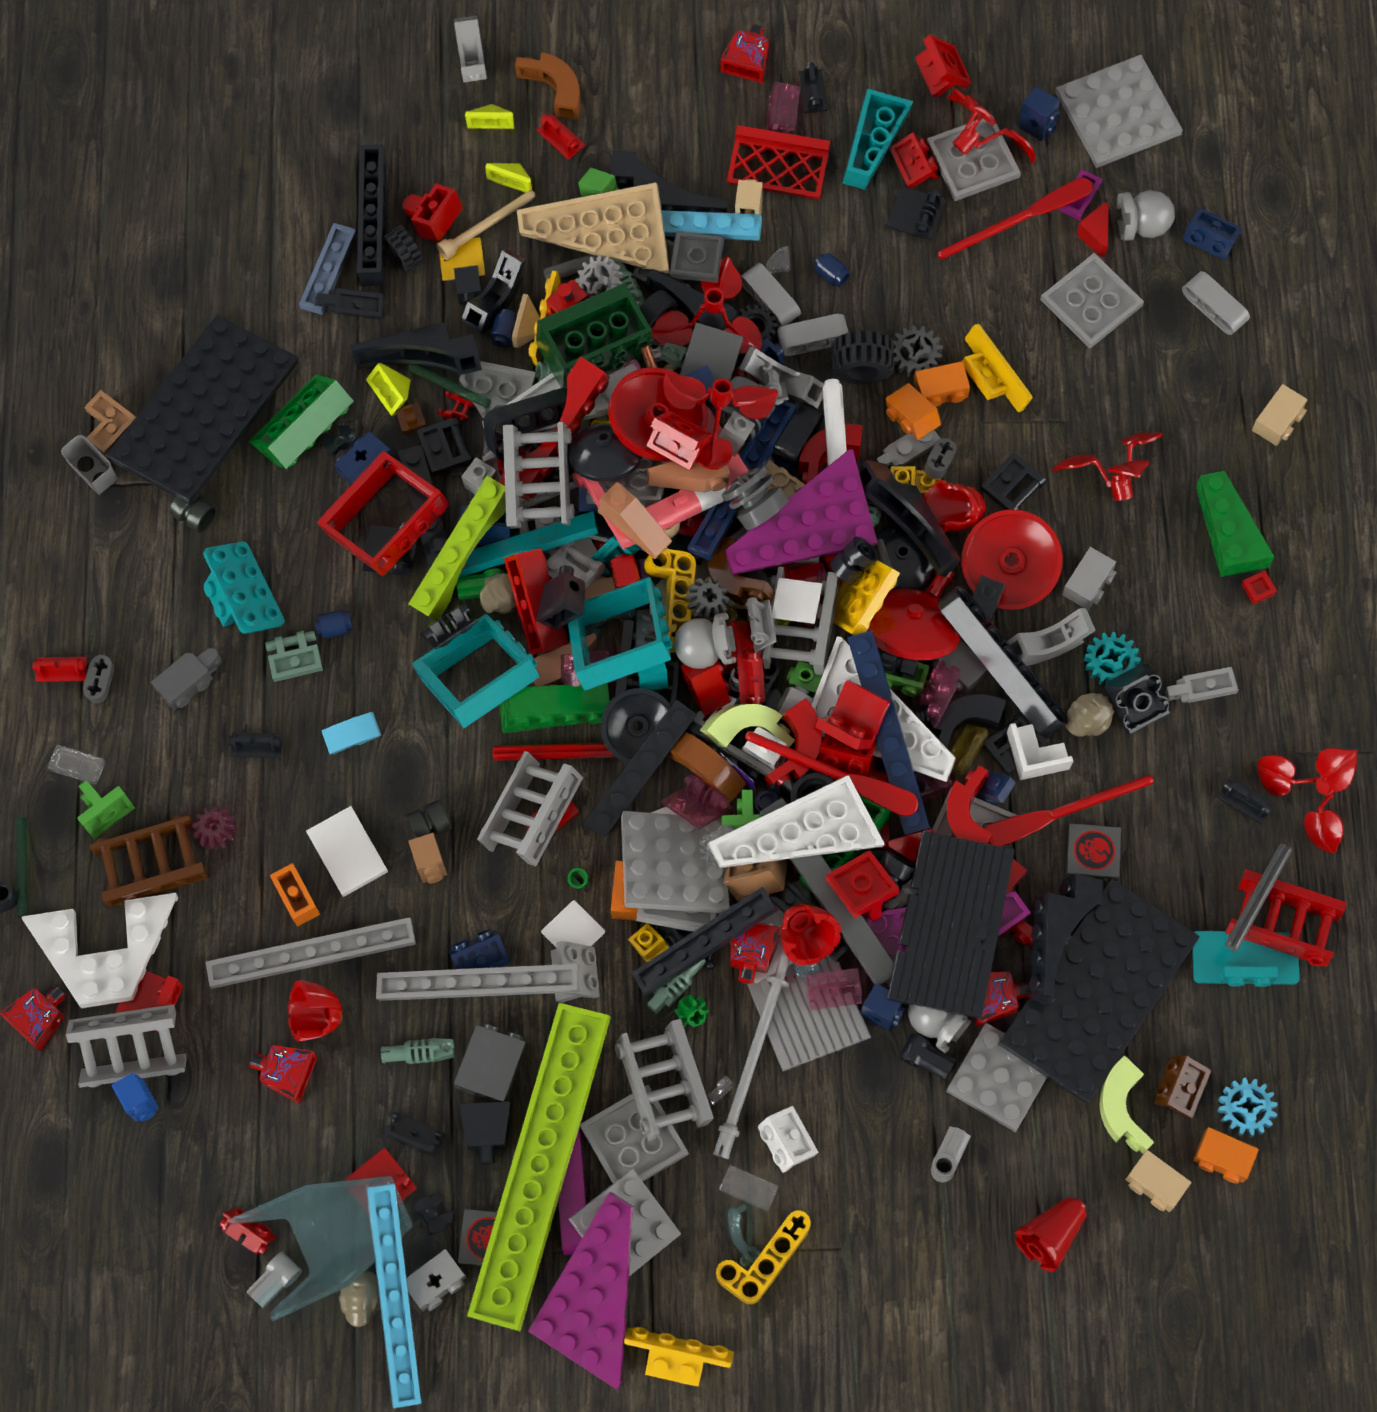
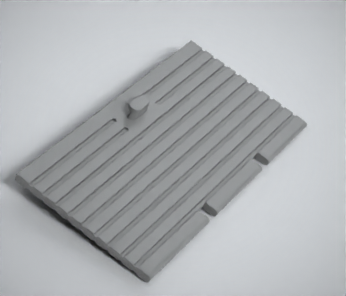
[718,880,871,1071]

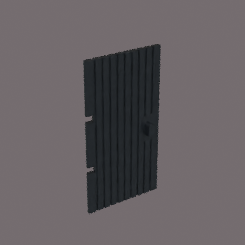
[887,831,1015,1019]

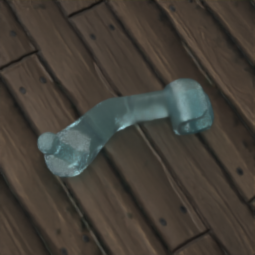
[585,608,637,637]
[727,1204,760,1267]

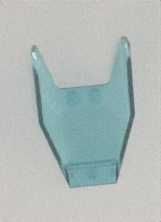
[228,1176,413,1321]

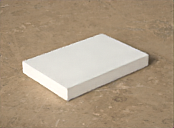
[306,806,388,897]

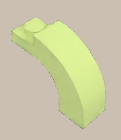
[700,704,795,747]
[1100,1055,1154,1154]

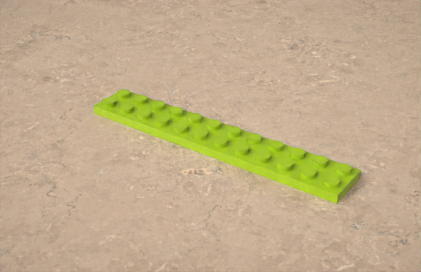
[467,1003,611,1331]

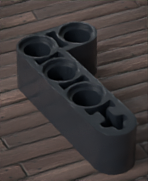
[483,388,568,461]

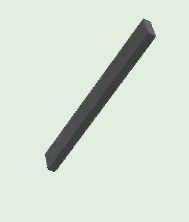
[760,798,894,985]

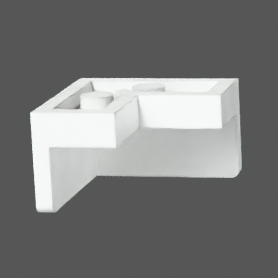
[1007,723,1073,780]

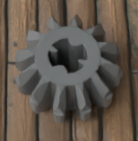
[685,577,729,620]

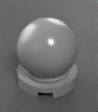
[1117,190,1175,241]
[674,612,736,669]
[908,1004,971,1053]

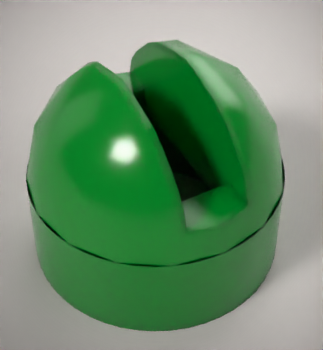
[568,868,590,889]

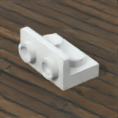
[758,1106,819,1173]

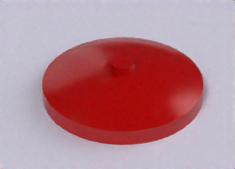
[608,367,708,461]
[962,510,1063,610]
[866,589,962,660]

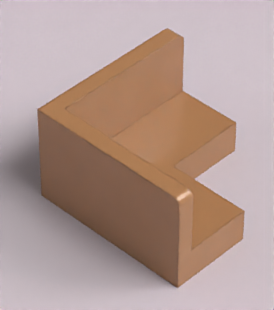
[84,390,136,464]
[723,859,788,901]

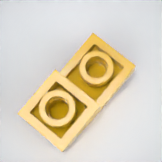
[891,466,941,494]
[628,923,670,962]

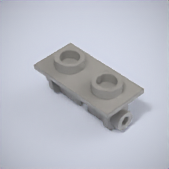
[760,369,789,405]
[745,597,777,652]

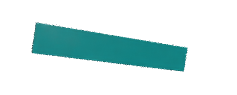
[459,511,598,577]

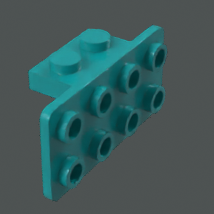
[203,541,285,634]
[1192,931,1300,987]

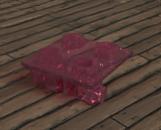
[920,659,960,728]
[661,774,732,830]

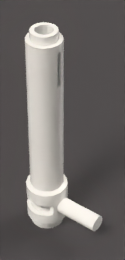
[822,379,847,466]

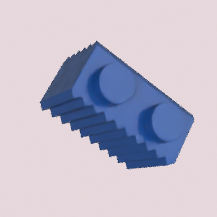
[112,1073,159,1122]

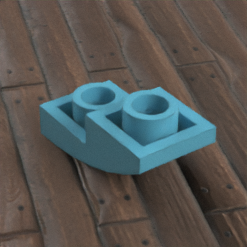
[322,712,381,754]

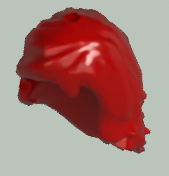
[922,479,986,533]

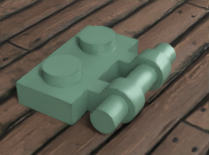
[265,630,323,682]

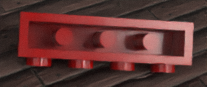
[504,548,568,655]

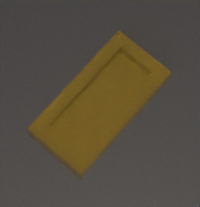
[950,724,990,775]

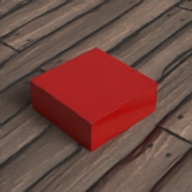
[1241,570,1277,605]

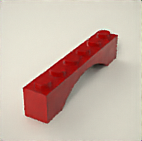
[498,356,610,502]

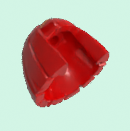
[780,903,841,966]
[288,980,343,1042]

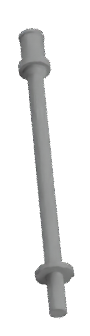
[713,954,790,1160]

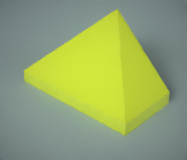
[465,104,514,129]
[485,163,532,193]
[366,363,411,416]

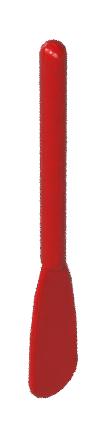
[937,178,1093,259]
[745,731,918,817]
[983,775,1154,847]

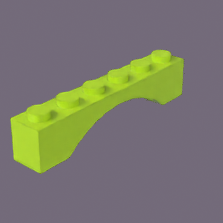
[409,476,506,621]

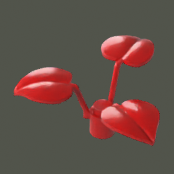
[947,89,1035,165]
[651,257,762,355]
[663,373,779,470]
[1052,432,1163,501]
[1257,748,1358,853]

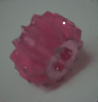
[192,805,237,850]

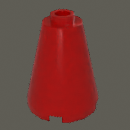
[1015,1197,1087,1272]

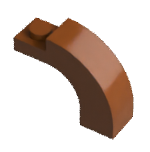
[515,52,581,120]
[666,732,747,802]

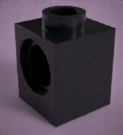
[454,265,482,305]

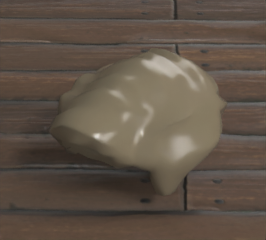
[480,573,517,614]
[1065,693,1115,737]
[339,1268,381,1327]

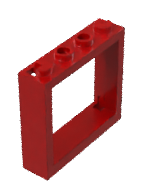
[317,451,450,577]

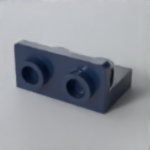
[1183,208,1243,260]
[449,929,510,969]

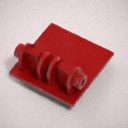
[343,1148,417,1216]

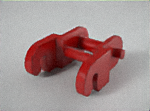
[437,391,474,421]

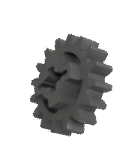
[893,325,943,377]

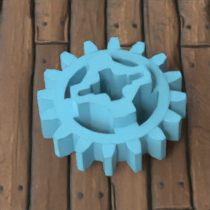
[1218,1078,1278,1137]

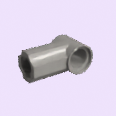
[931,1126,971,1183]
[246,1252,302,1308]

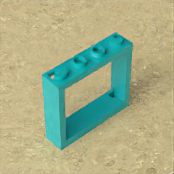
[568,577,673,691]
[412,613,540,728]

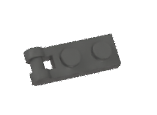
[635,609,657,648]

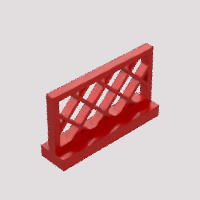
[727,125,830,200]

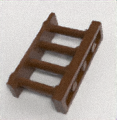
[89,815,209,908]

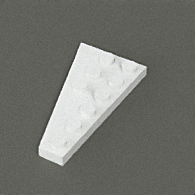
[708,775,885,868]

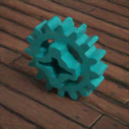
[1084,632,1141,685]

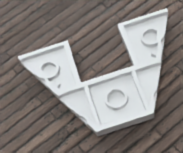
[22,893,178,1008]

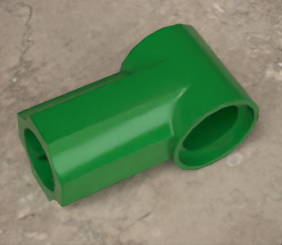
[457,569,505,600]

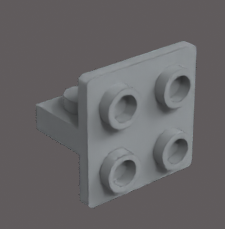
[551,941,600,1002]

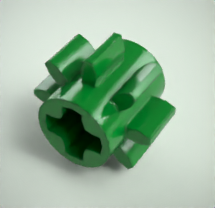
[674,994,710,1028]

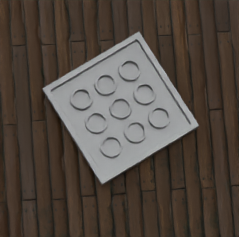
[1055,55,1183,168]
[621,811,729,913]

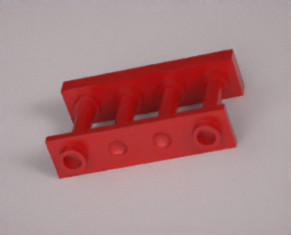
[1225,869,1347,967]

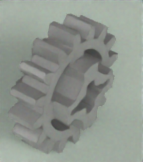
[575,255,623,298]

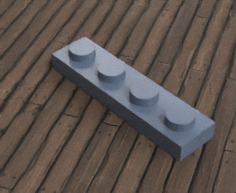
[299,223,357,315]

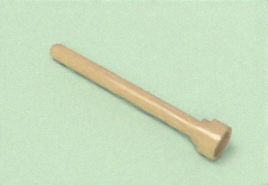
[437,190,536,260]

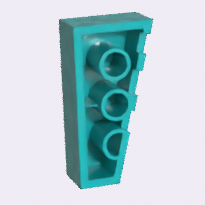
[842,89,913,190]

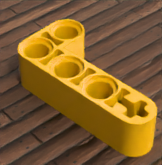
[643,549,696,653]
[716,1211,811,1304]

